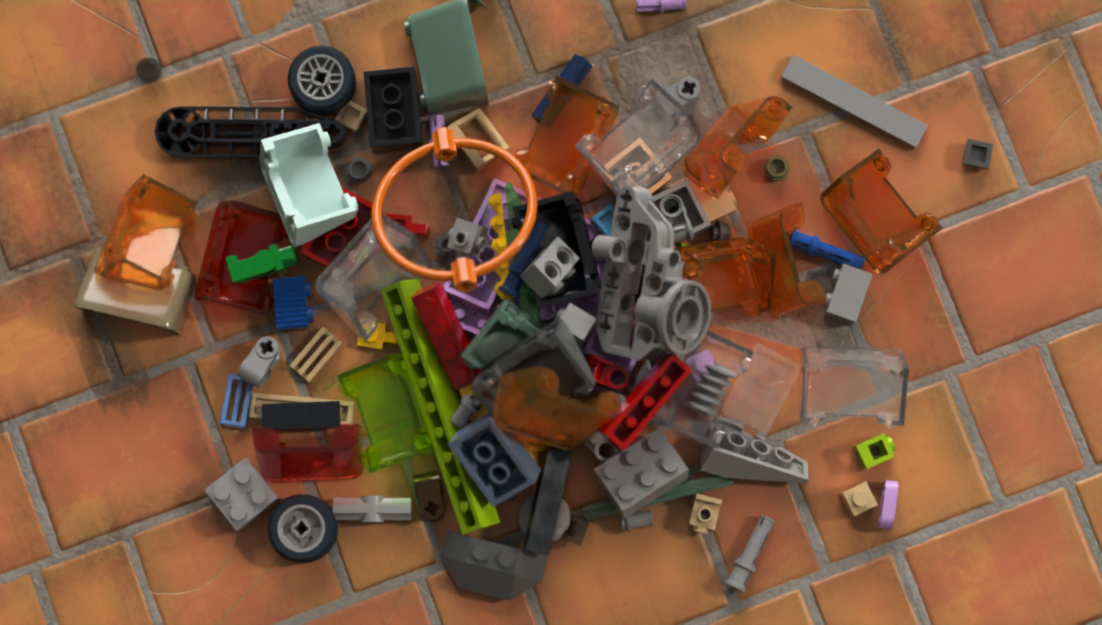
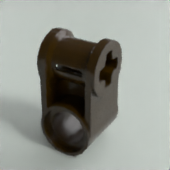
[413,470,445,522]

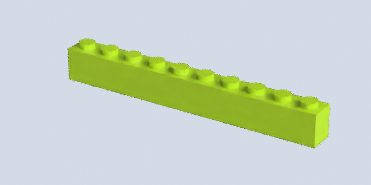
[381,279,500,535]

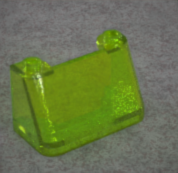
[337,353,435,474]

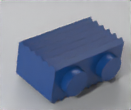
[273,276,314,332]

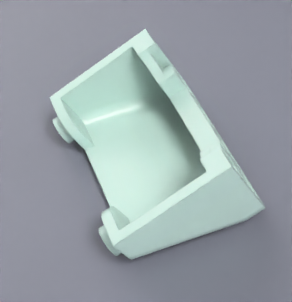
[259,123,359,247]

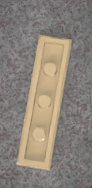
[249,393,355,428]

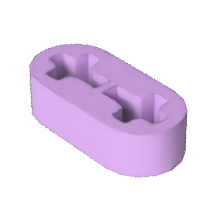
[878,479,899,530]

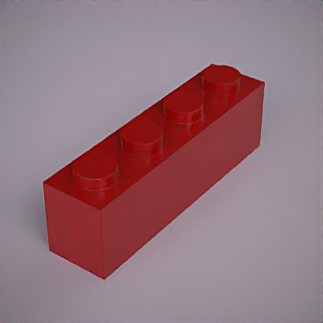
[411,281,480,391]
[598,352,692,451]

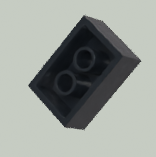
[363,67,423,153]

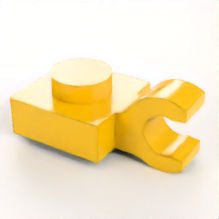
[357,320,399,350]

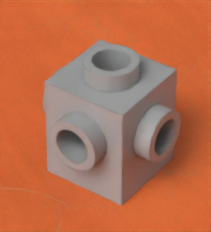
[447,218,489,259]

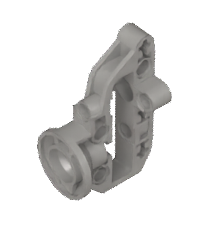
[592,186,711,361]

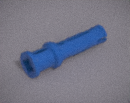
[786,227,865,270]

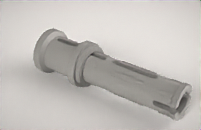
[724,514,775,593]

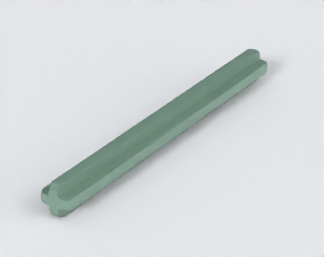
[582,475,733,521]

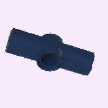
[531,54,593,129]

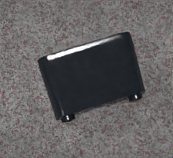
[510,191,602,309]

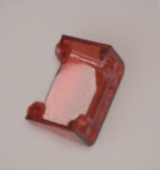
[195,200,288,316]
[252,423,364,482]

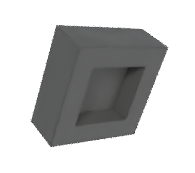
[962,139,993,170]

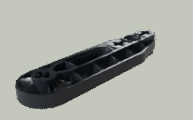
[154,106,347,160]

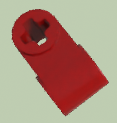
[586,354,630,393]

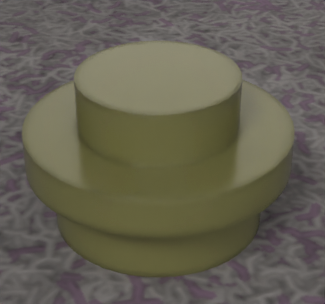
[764,155,789,181]

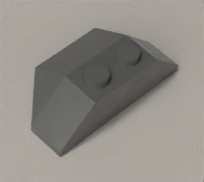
[441,531,548,601]

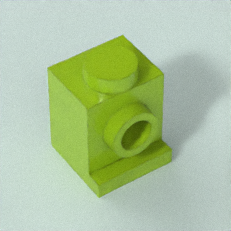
[853,433,896,470]

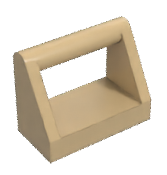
[447,108,510,173]

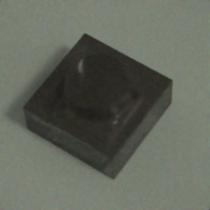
[561,514,590,545]

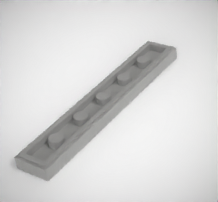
[781,55,928,149]

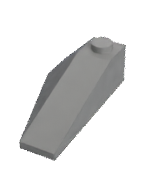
[701,415,809,483]

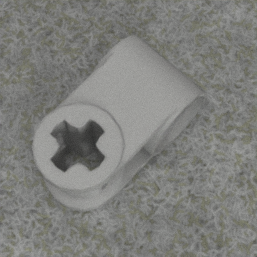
[651,77,700,120]
[658,194,694,243]
[237,336,280,389]

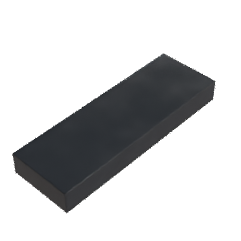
[262,401,341,430]

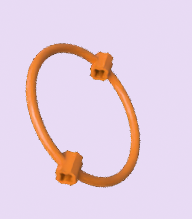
[371,127,537,293]

